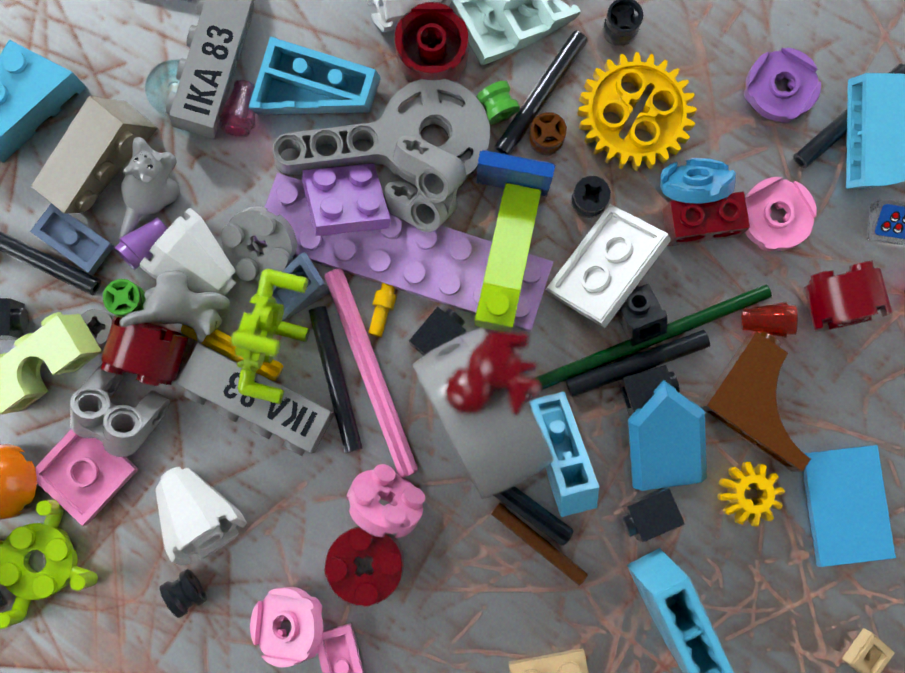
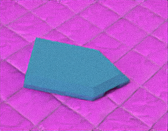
[628,380,707,491]

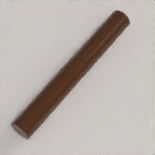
[491,503,588,586]

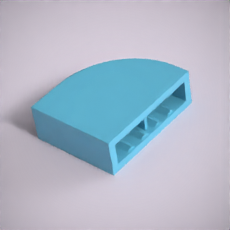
[846,73,905,189]
[627,548,733,673]

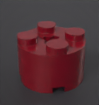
[395,2,469,83]
[804,261,893,332]
[101,315,189,386]
[324,526,405,607]

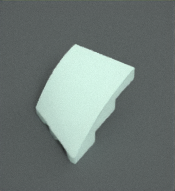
[449,0,581,66]

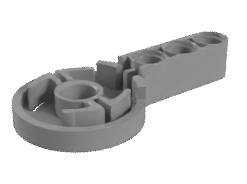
[272,79,490,185]

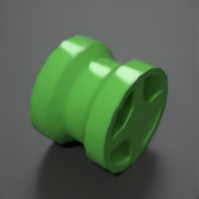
[476,81,520,125]
[103,279,146,316]

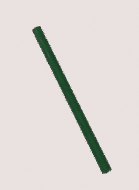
[534,284,772,390]

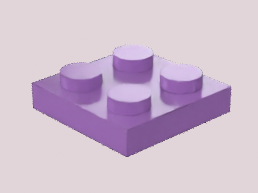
[302,163,390,236]

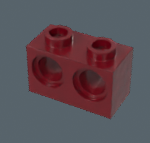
[662,191,750,246]

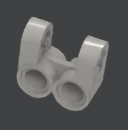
[384,136,466,232]
[70,365,170,457]

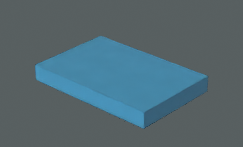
[802,445,896,567]

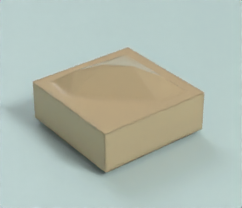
[842,628,895,673]

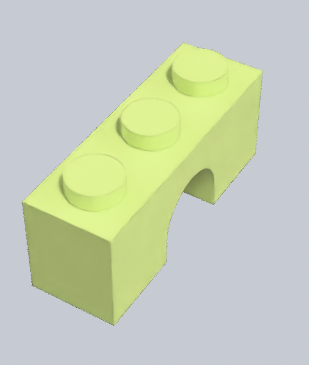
[0,312,102,415]

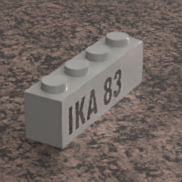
[165,0,254,139]
[176,344,335,456]

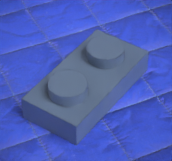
[30,203,114,275]

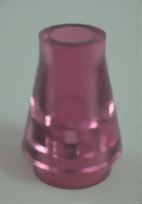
[219,80,255,137]

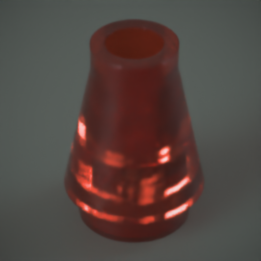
[741,301,798,338]

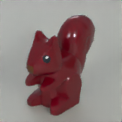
[445,332,542,416]

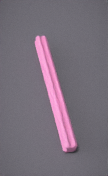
[325,268,418,477]

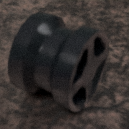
[571,176,611,218]
[160,569,207,618]

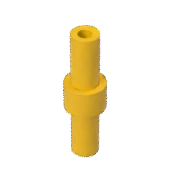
[368,283,397,338]

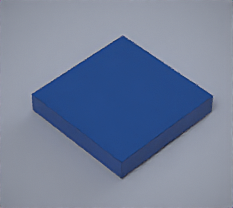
[476,150,555,197]

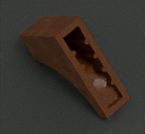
[700,332,811,472]

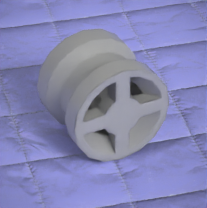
[81,309,114,349]

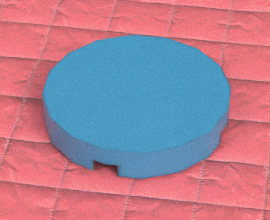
[660,158,736,203]

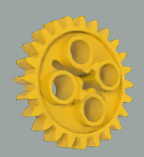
[577,52,697,171]

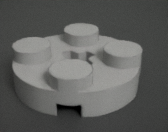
[221,206,297,281]

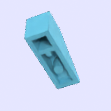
[529,391,599,517]

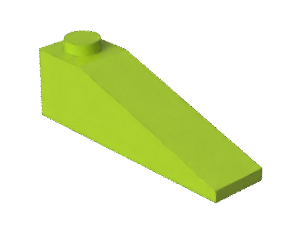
[474,183,541,333]

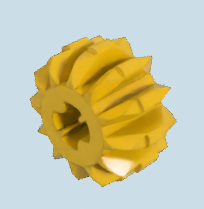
[717,462,785,527]

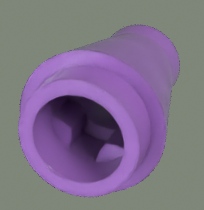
[114,217,168,270]

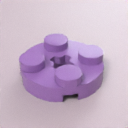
[744,48,821,123]

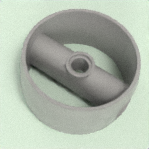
[412,328,553,499]

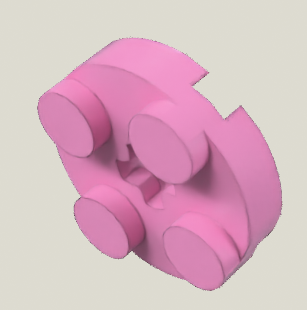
[745,177,817,252]
[347,464,425,538]
[250,587,323,667]

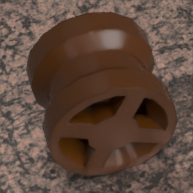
[529,112,567,155]

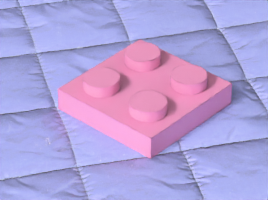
[35,429,139,526]

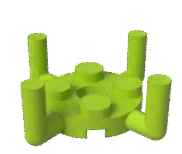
[231,269,310,404]
[0,500,98,629]

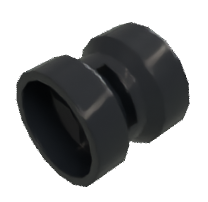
[603,0,643,46]

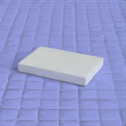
[545,204,671,328]

